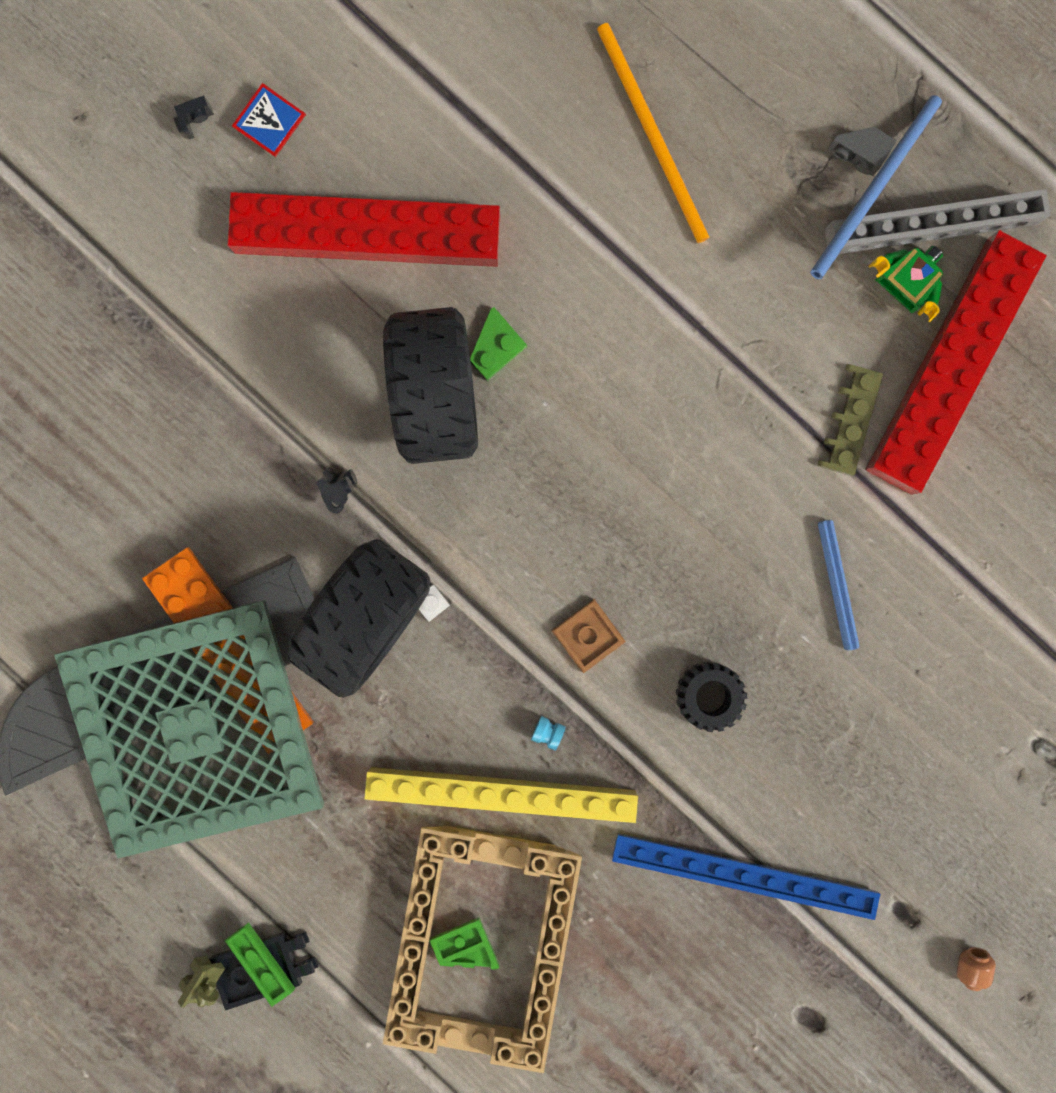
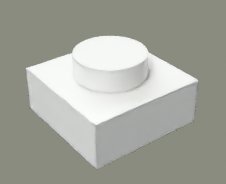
[419,585,450,622]

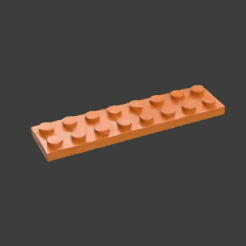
[142,547,314,754]

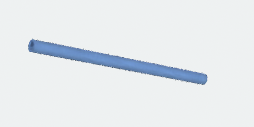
[810,95,942,279]

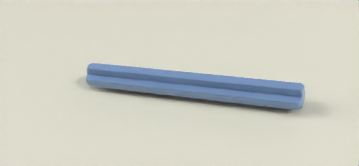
[818,520,860,650]

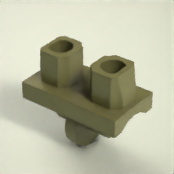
[178,956,225,1008]

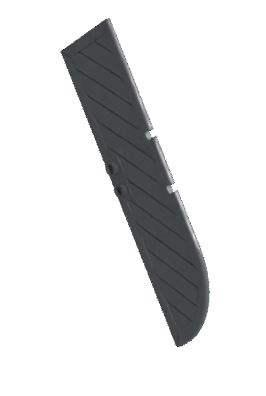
[0,557,315,796]

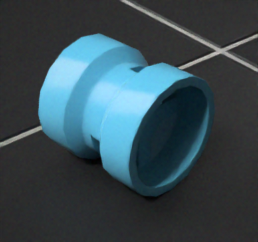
[531,716,566,751]

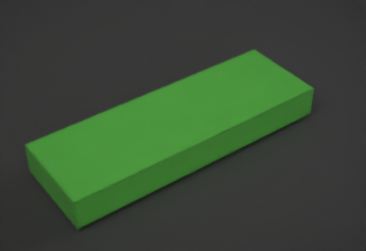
[224,922,296,1007]

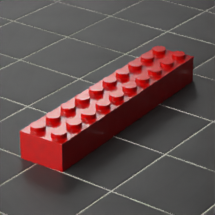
[228,192,500,267]
[865,230,1047,495]

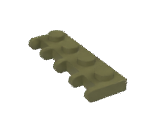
[817,364,883,476]

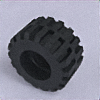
[676,662,747,732]

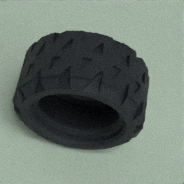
[383,307,478,464]
[288,539,430,698]

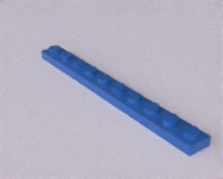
[611,833,881,920]

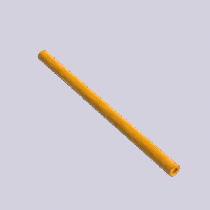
[597,23,710,243]

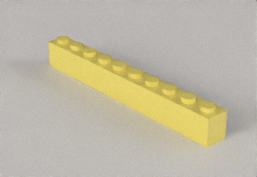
[365,767,638,823]

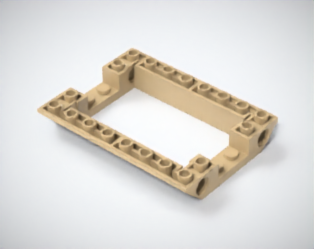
[383,826,582,1073]

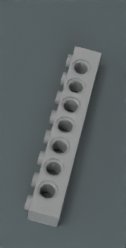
[825,189,1051,254]

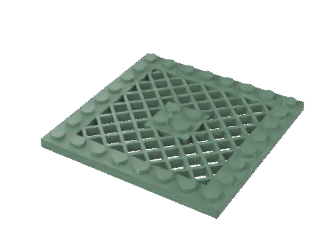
[54,600,325,859]

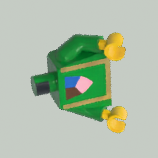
[868,245,943,322]

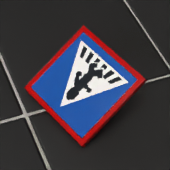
[232,83,306,158]

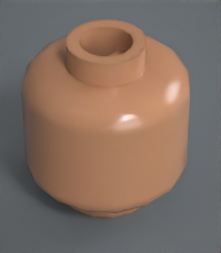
[957,947,996,991]

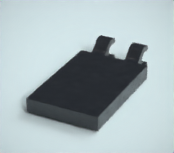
[209,931,319,1011]

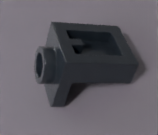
[174,95,214,139]

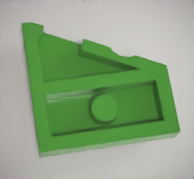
[470,307,527,381]
[430,917,500,969]

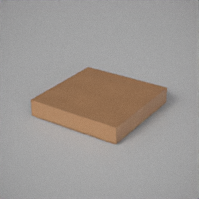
[551,599,626,674]

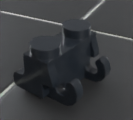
[316,467,357,513]

